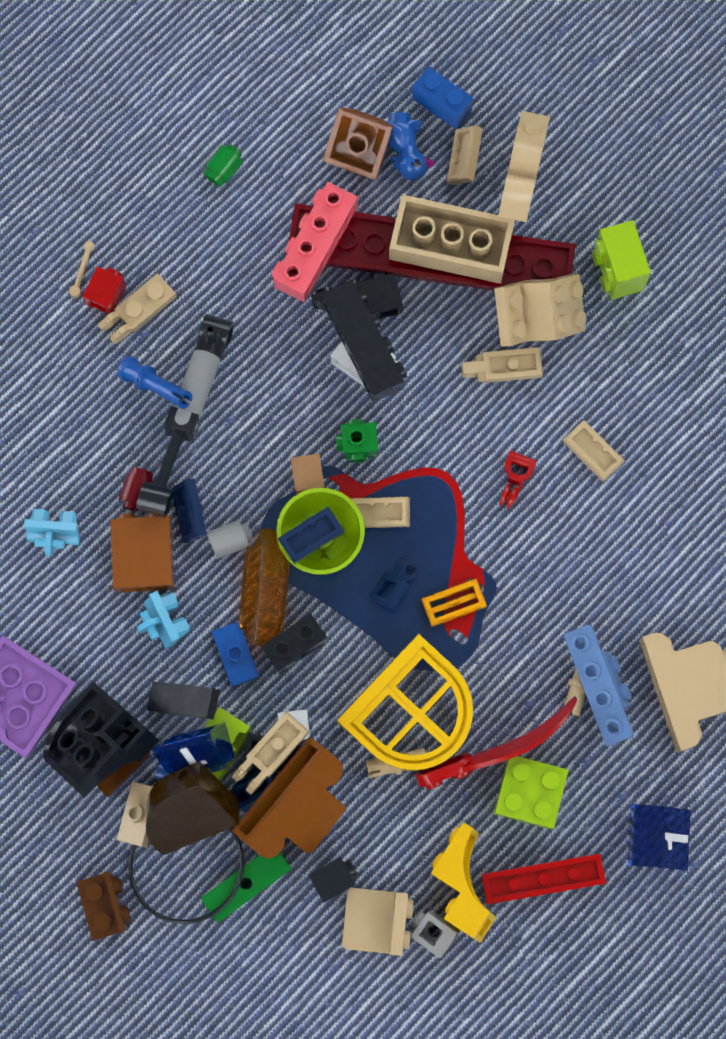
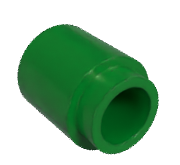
[203,144,244,187]

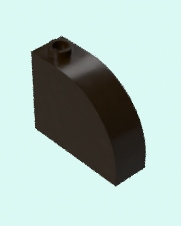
[146,761,239,856]

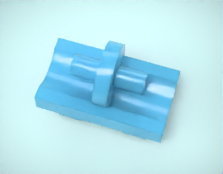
[23,509,80,556]
[137,591,190,650]

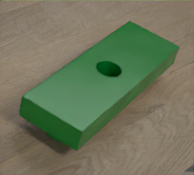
[201,852,292,923]

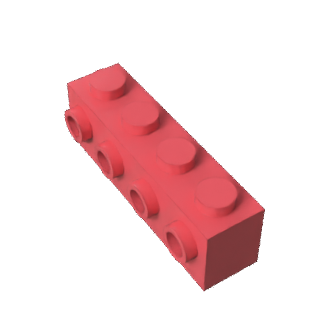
[272,182,358,303]

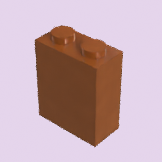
[110,513,175,593]

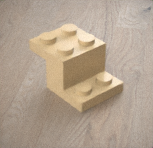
[494,274,586,347]

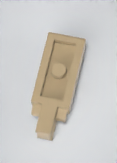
[461,347,543,383]

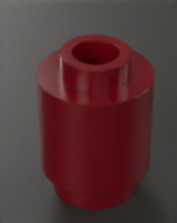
[118,467,154,512]

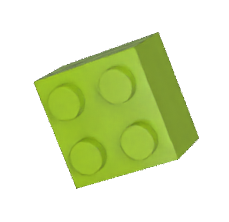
[592,220,651,300]
[493,756,569,830]

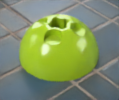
[277,488,365,575]

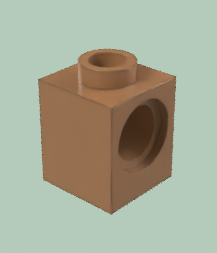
[291,453,325,495]

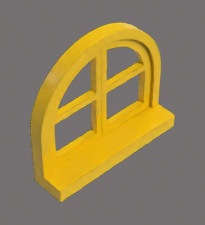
[337,634,473,771]

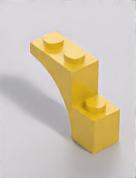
[431,822,497,943]

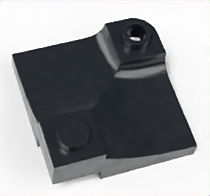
[43,682,159,798]

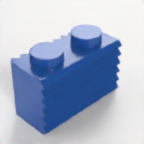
[412,67,473,129]

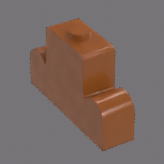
[232,736,346,858]

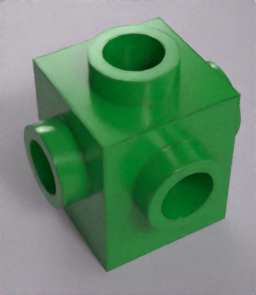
[336,419,378,463]

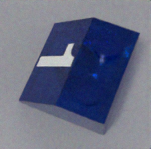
[152,722,235,774]
[627,804,691,871]

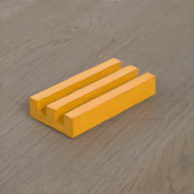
[421,579,487,627]

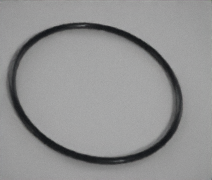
[128,827,244,924]

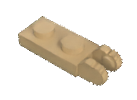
[99,273,177,344]
[232,711,309,794]

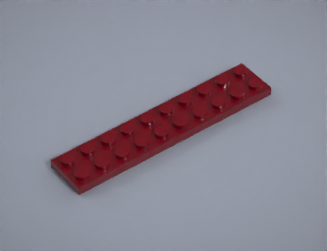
[286,203,576,291]

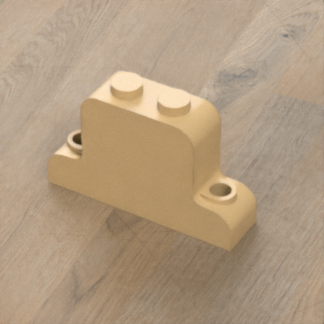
[639,633,726,753]

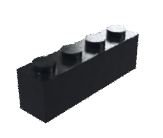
[321,279,407,403]

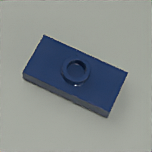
[172,479,207,543]
[278,507,344,565]

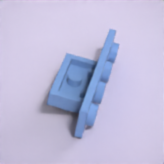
[564,625,634,746]

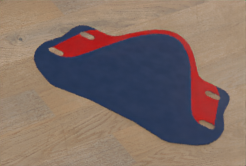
[260,466,497,672]

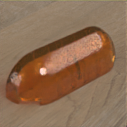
[239,528,290,646]

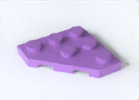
[0,636,77,759]

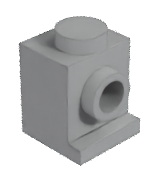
[411,910,461,959]

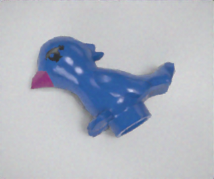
[386,112,436,181]

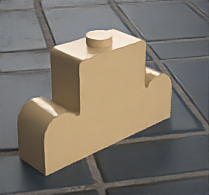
[498,111,550,222]

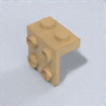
[342,888,414,956]

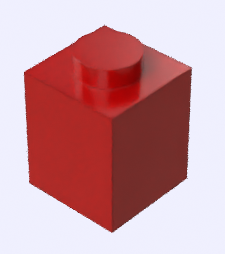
[82,266,127,314]

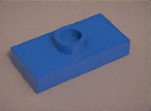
[212,622,259,687]

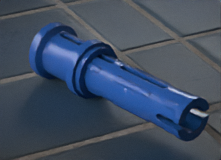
[118,356,193,409]

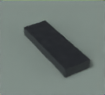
[147,681,220,720]

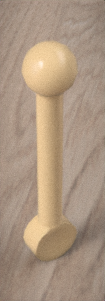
[69,241,95,298]

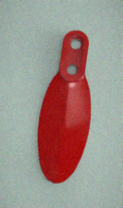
[414,696,577,790]

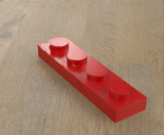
[481,853,606,905]

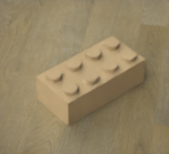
[389,194,515,284]

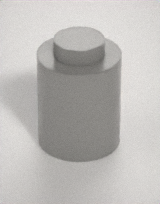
[207,520,253,559]

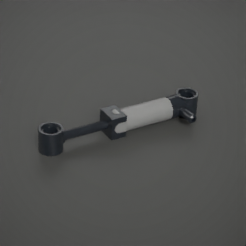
[136,314,234,518]

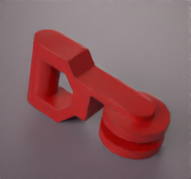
[499,450,537,509]

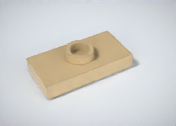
[447,125,483,185]
[562,420,625,482]
[351,497,410,528]
[116,782,153,848]

